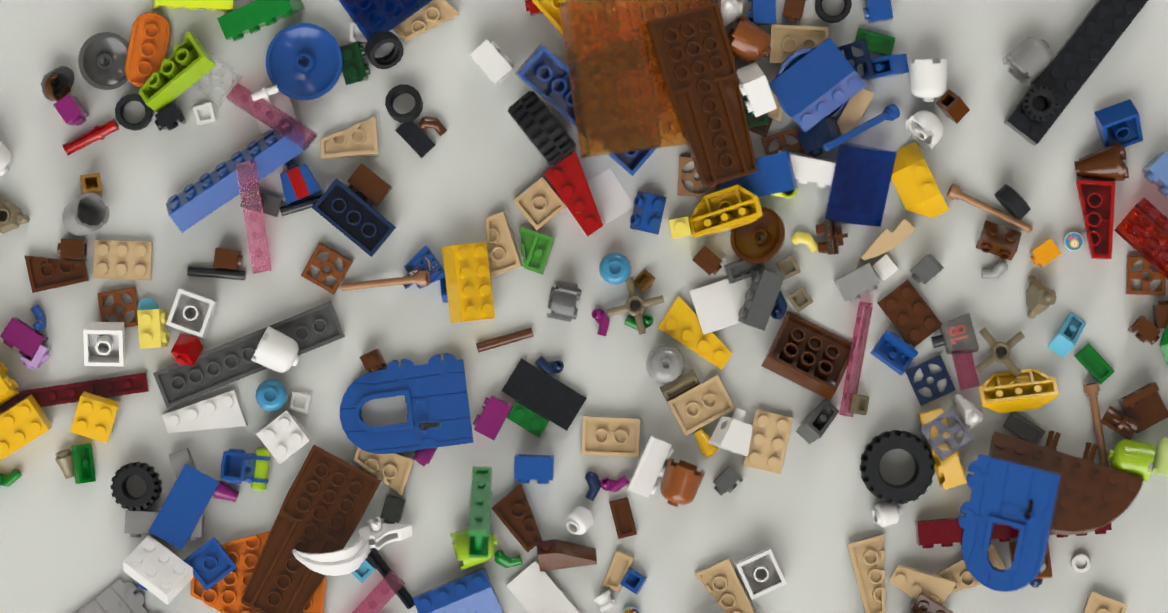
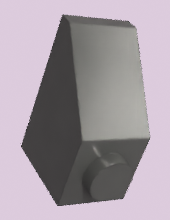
[910,254,944,284]
[796,398,839,444]

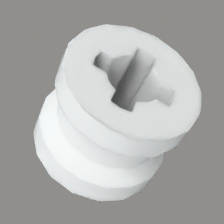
[593,590,616,613]

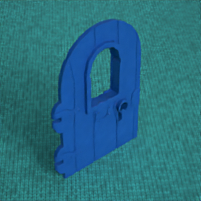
[340,353,474,454]
[958,454,1061,592]

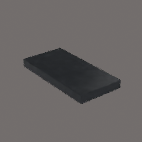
[502,358,587,431]

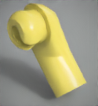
[791,231,818,252]

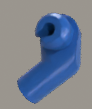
[31,304,47,332]

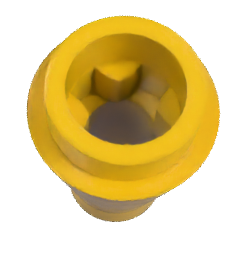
[693,429,719,458]

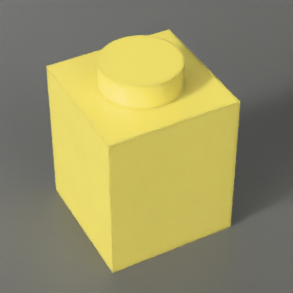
[668,216,691,239]

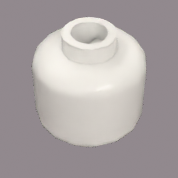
[872,502,902,527]
[566,506,594,535]

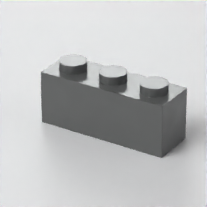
[738,267,784,331]

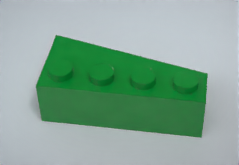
[217,0,305,41]

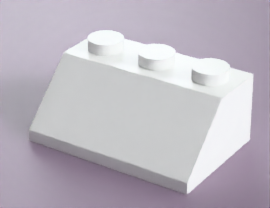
[627,435,674,498]

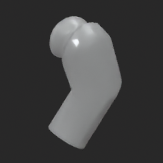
[981,259,1008,279]

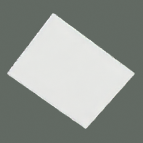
[573,168,634,237]
[690,279,748,335]

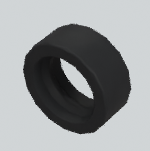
[815,0,852,23]
[365,31,404,69]
[385,84,423,123]
[115,94,153,131]
[994,184,1031,220]

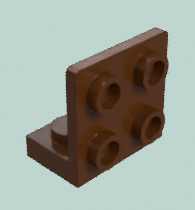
[1118,382,1168,433]

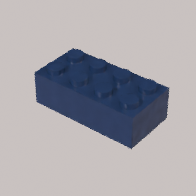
[312,178,397,257]

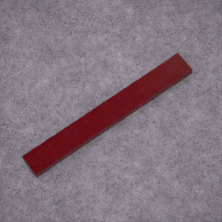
[0,373,149,413]

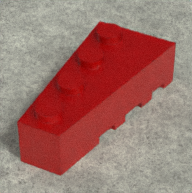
[544,151,603,237]
[1076,180,1116,260]

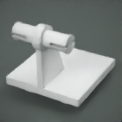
[249,85,298,134]

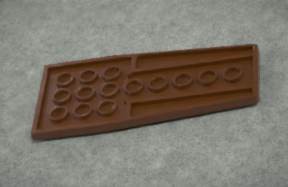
[646,2,757,187]
[241,445,381,613]

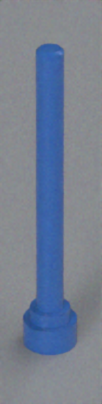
[823,104,900,151]

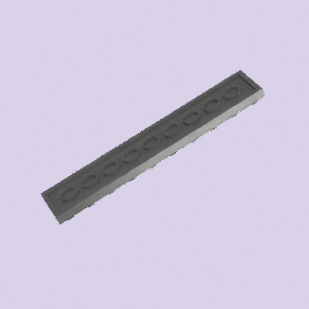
[153,301,345,409]

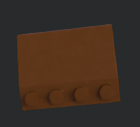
[761,311,856,400]

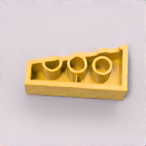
[918,407,967,490]

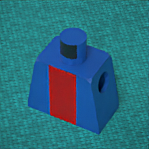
[280,157,322,205]

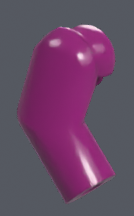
[592,308,610,336]

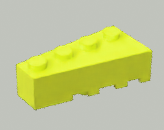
[152,0,233,11]

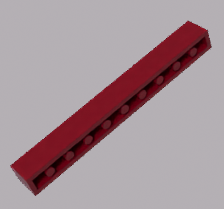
[915,517,1112,548]

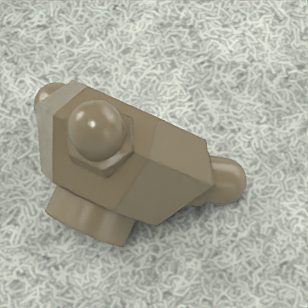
[0,194,30,234]
[1026,275,1056,319]

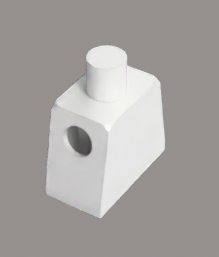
[709,408,753,456]

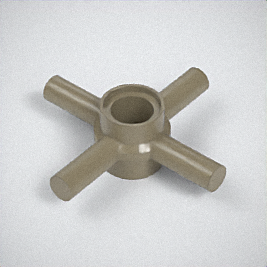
[607,277,665,335]
[975,327,1025,377]

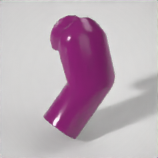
[600,475,629,492]

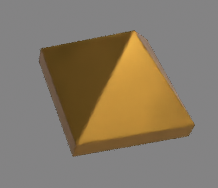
[634,269,656,292]

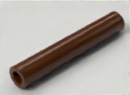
[476,328,534,352]

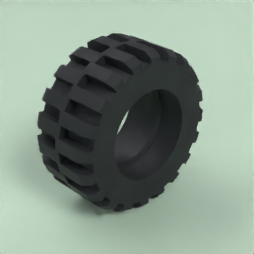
[508,91,576,165]
[860,430,935,504]

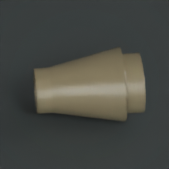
[55,449,75,479]

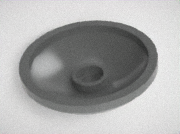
[78,32,129,90]

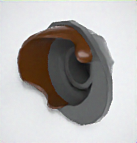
[41,66,74,102]

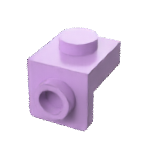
[20,345,51,370]

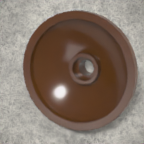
[730,207,785,263]

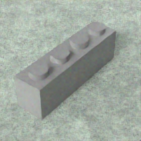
[125,510,205,541]

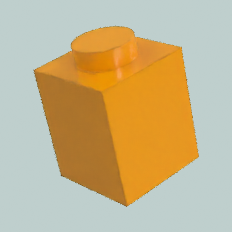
[1029,238,1062,267]

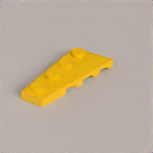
[658,296,732,370]

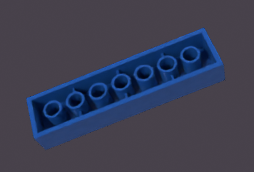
[515,44,658,176]
[166,118,310,233]

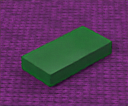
[853,28,895,56]
[1074,343,1115,385]

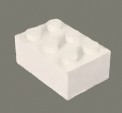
[123,535,193,605]

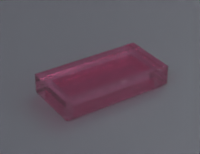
[951,353,980,390]

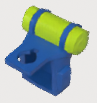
[221,447,271,491]

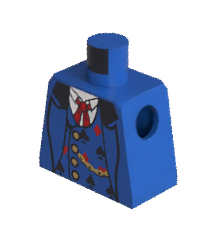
[403,245,445,289]

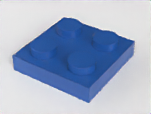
[183,537,238,591]

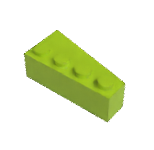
[138,30,216,113]

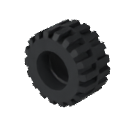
[110,462,162,511]

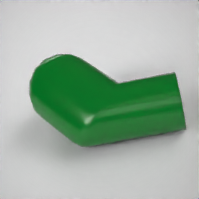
[624,314,653,330]
[494,550,522,568]

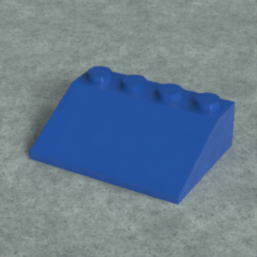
[768,37,867,133]
[413,567,504,613]

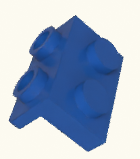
[630,191,666,235]
[870,330,918,375]

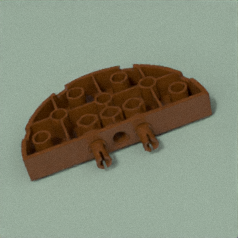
[989,431,1144,535]

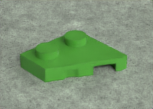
[519,227,555,275]

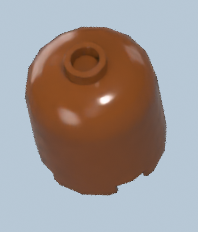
[727,15,771,63]
[660,458,705,507]

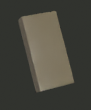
[659,369,700,401]

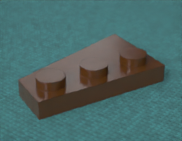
[24,256,90,293]
[491,484,542,553]

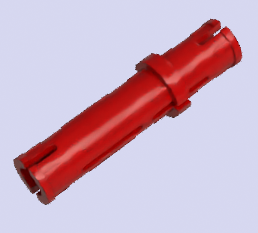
[63,119,119,156]

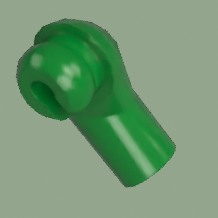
[0,469,22,487]

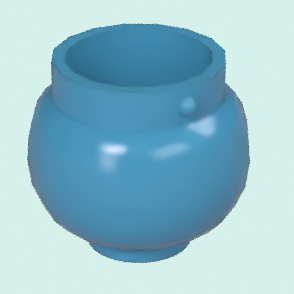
[599,252,631,285]
[255,379,288,411]

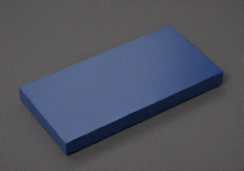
[721,151,797,197]
[148,464,220,550]

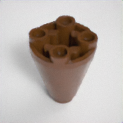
[1074,143,1129,181]

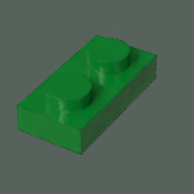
[507,401,549,437]
[71,443,96,484]

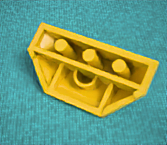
[889,141,949,218]
[688,185,763,238]
[979,368,1059,413]

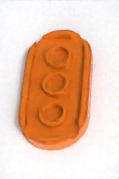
[125,12,171,88]

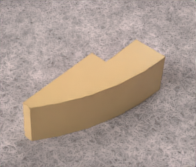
[836,87,875,147]
[860,219,916,261]

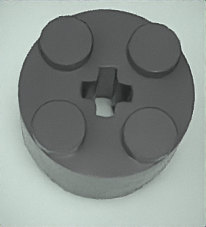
[547,280,582,322]

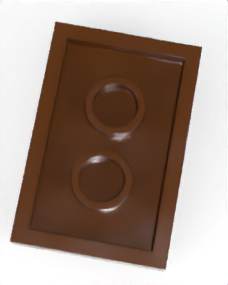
[877,280,942,347]

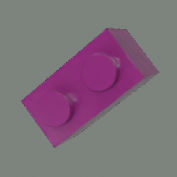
[53,94,89,127]
[0,317,48,359]
[473,395,512,440]

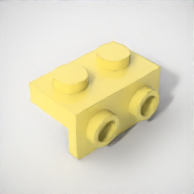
[137,309,170,349]

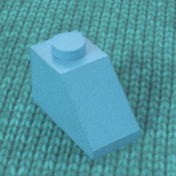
[1047,312,1086,358]

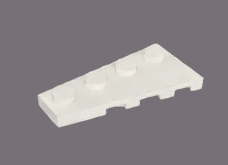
[162,390,247,433]

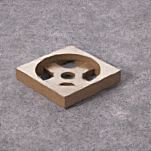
[677,157,716,197]

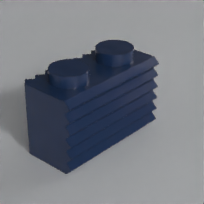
[797,117,842,157]

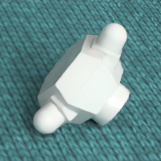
[716,0,743,28]
[953,394,983,438]

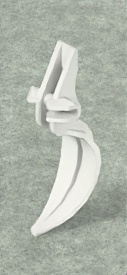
[292,517,413,576]

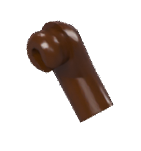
[419,116,447,136]

